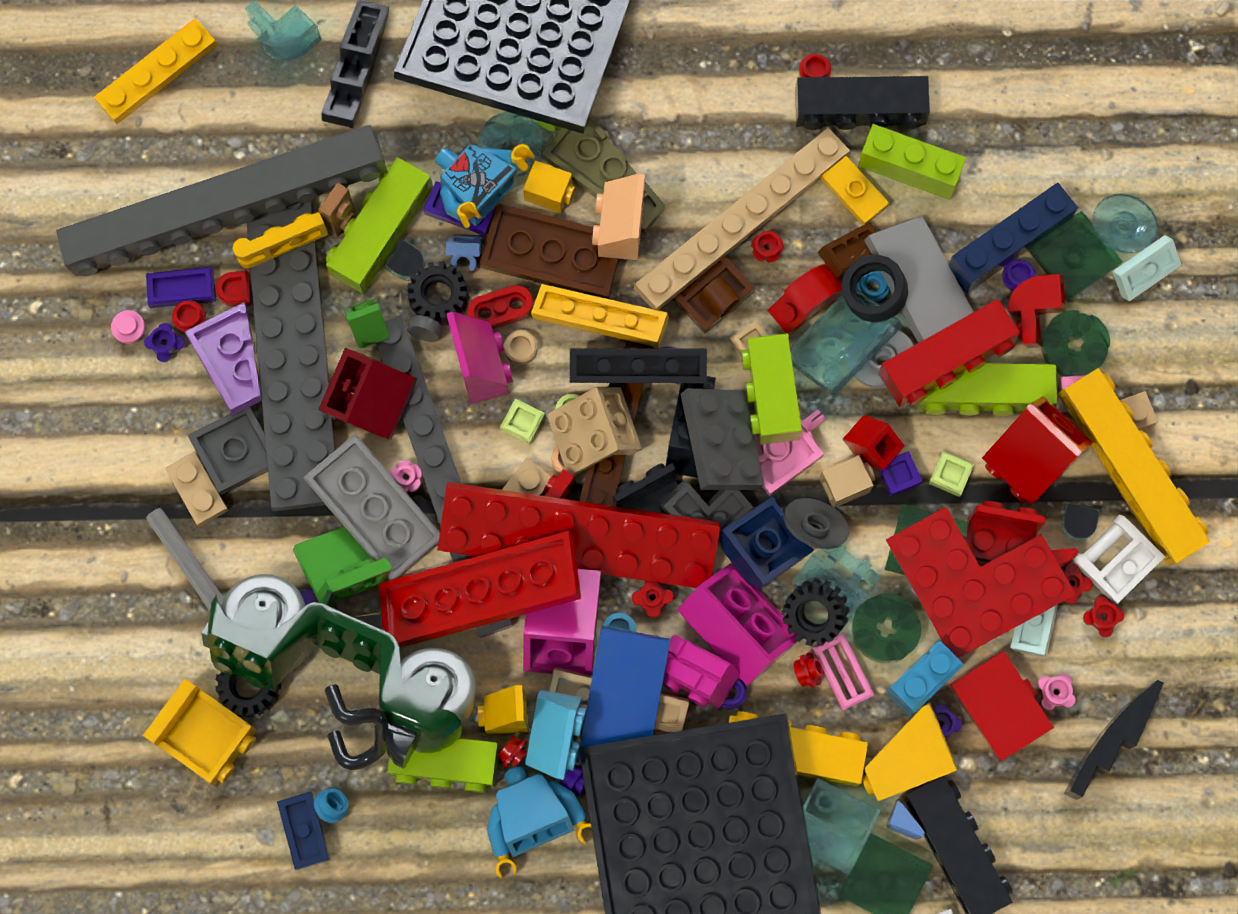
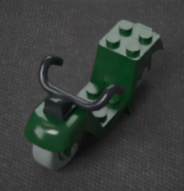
[201,574,476,770]

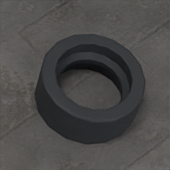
[841,254,908,323]

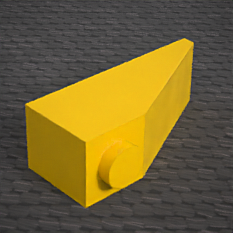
[478,685,529,735]

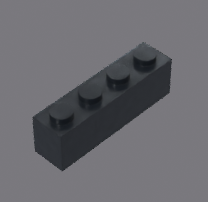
[795,76,930,130]
[569,348,707,383]
[903,776,1013,914]

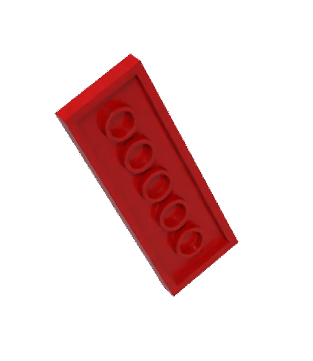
[379,531,581,648]

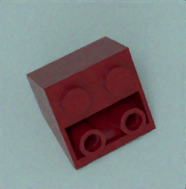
[318,347,418,440]

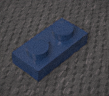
[277,791,331,870]

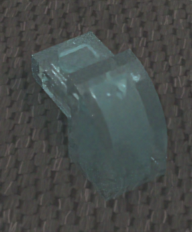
[245,0,322,61]

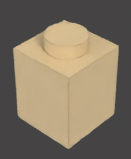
[819,455,875,508]

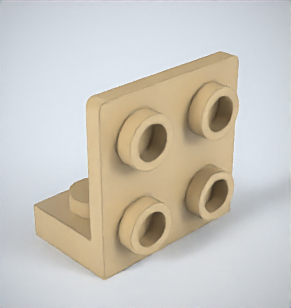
[548,387,642,475]

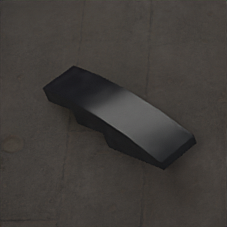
[321,0,389,128]
[1064,680,1164,800]

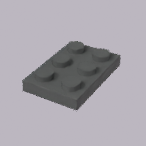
[681,388,764,490]

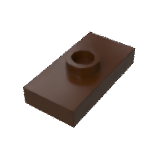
[818,222,876,279]

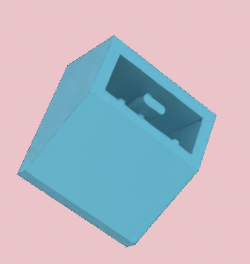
[525,690,586,780]

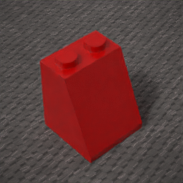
[982,396,1093,505]

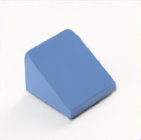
[886,800,924,840]

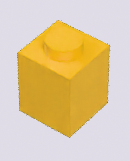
[523,160,576,214]

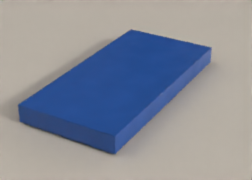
[577,626,671,763]

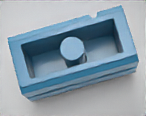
[886,640,964,717]

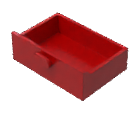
[950,651,1054,762]

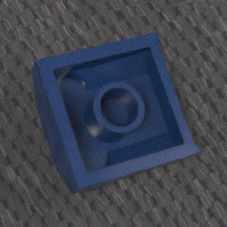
[719,497,814,589]

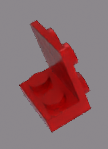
[964,501,1046,562]

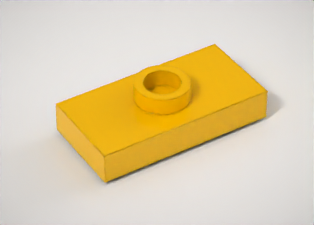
[820,156,889,225]

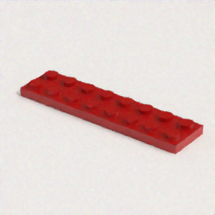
[437,482,720,588]

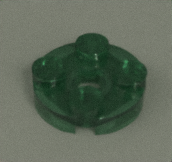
[1041,310,1110,377]
[851,593,922,663]

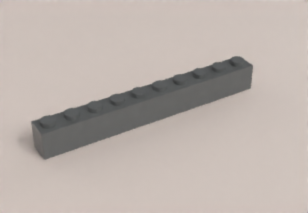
[56,125,388,276]

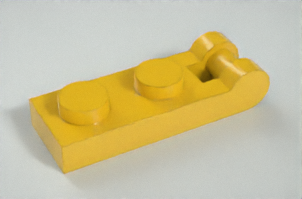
[233,212,328,268]

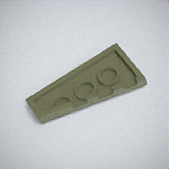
[541,117,665,234]

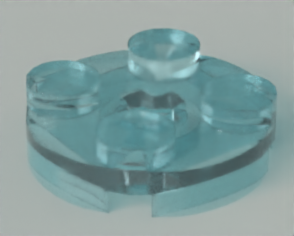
[478,112,544,177]

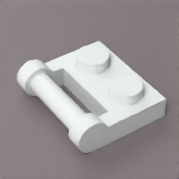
[1071,515,1165,605]

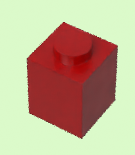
[842,415,905,470]

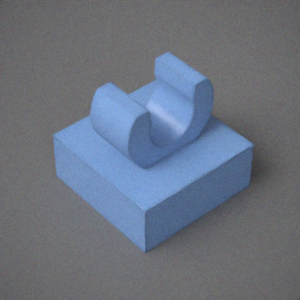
[446,235,482,270]

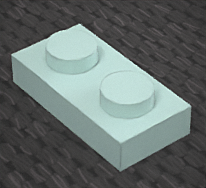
[1112,235,1182,302]
[1010,605,1058,658]

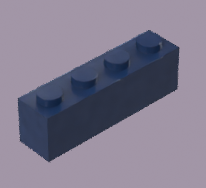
[948,182,1078,294]

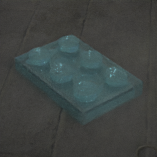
[790,288,902,397]

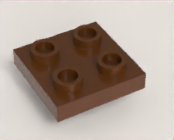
[673,257,755,334]

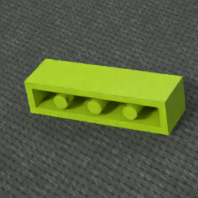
[326,157,433,294]
[917,363,1057,416]

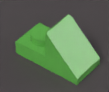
[345,298,390,348]

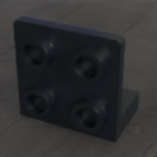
[613,463,678,514]

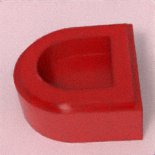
[216,270,252,307]

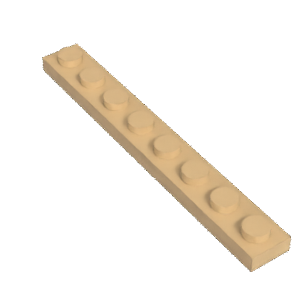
[633,128,850,310]

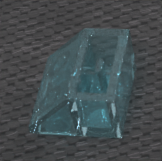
[803,778,881,877]

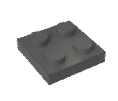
[188,407,268,496]

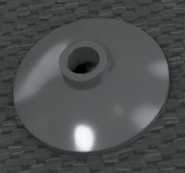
[784,498,850,549]

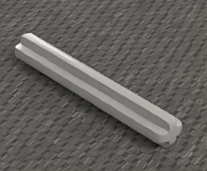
[146,508,224,611]

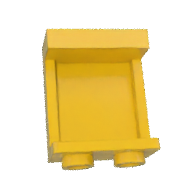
[143,679,257,787]

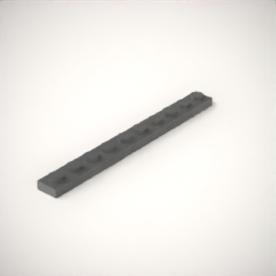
[376,315,512,639]

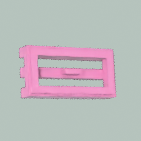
[812,633,874,711]

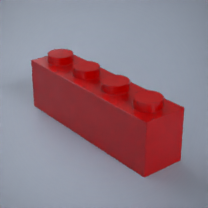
[878,299,1020,407]

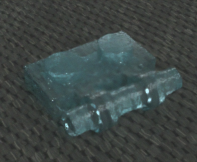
[792,545,881,623]

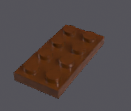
[480,203,619,299]

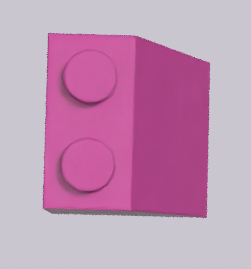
[523,569,601,676]

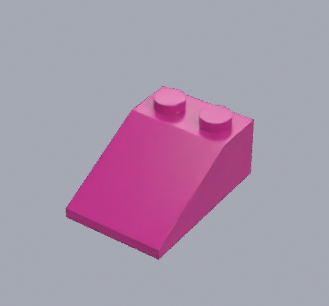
[446,312,513,404]

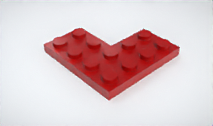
[886,507,1076,658]

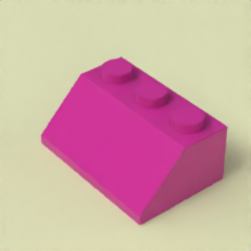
[677,563,798,686]

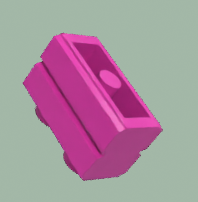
[662,635,739,708]

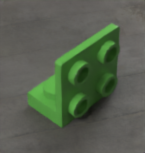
[293,527,392,603]

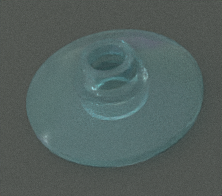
[1092,194,1158,253]

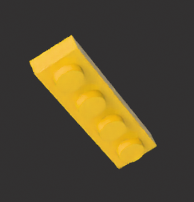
[94,18,218,125]
[531,284,669,348]

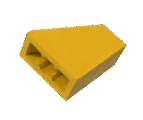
[862,702,957,801]

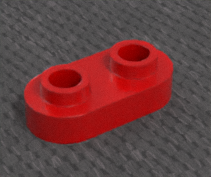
[467,285,533,329]

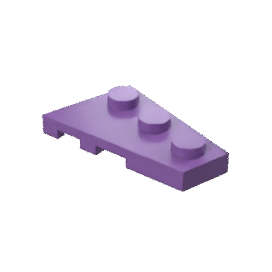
[185,302,262,416]

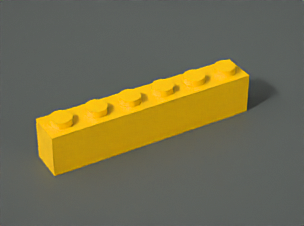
[1057,368,1210,566]

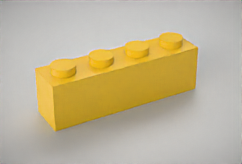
[728,711,868,787]

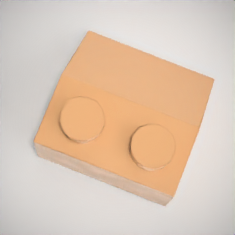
[592,174,645,260]

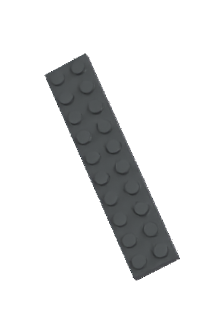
[246,201,336,512]

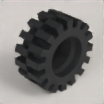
[407,261,469,326]
[782,579,849,646]
[215,672,281,717]

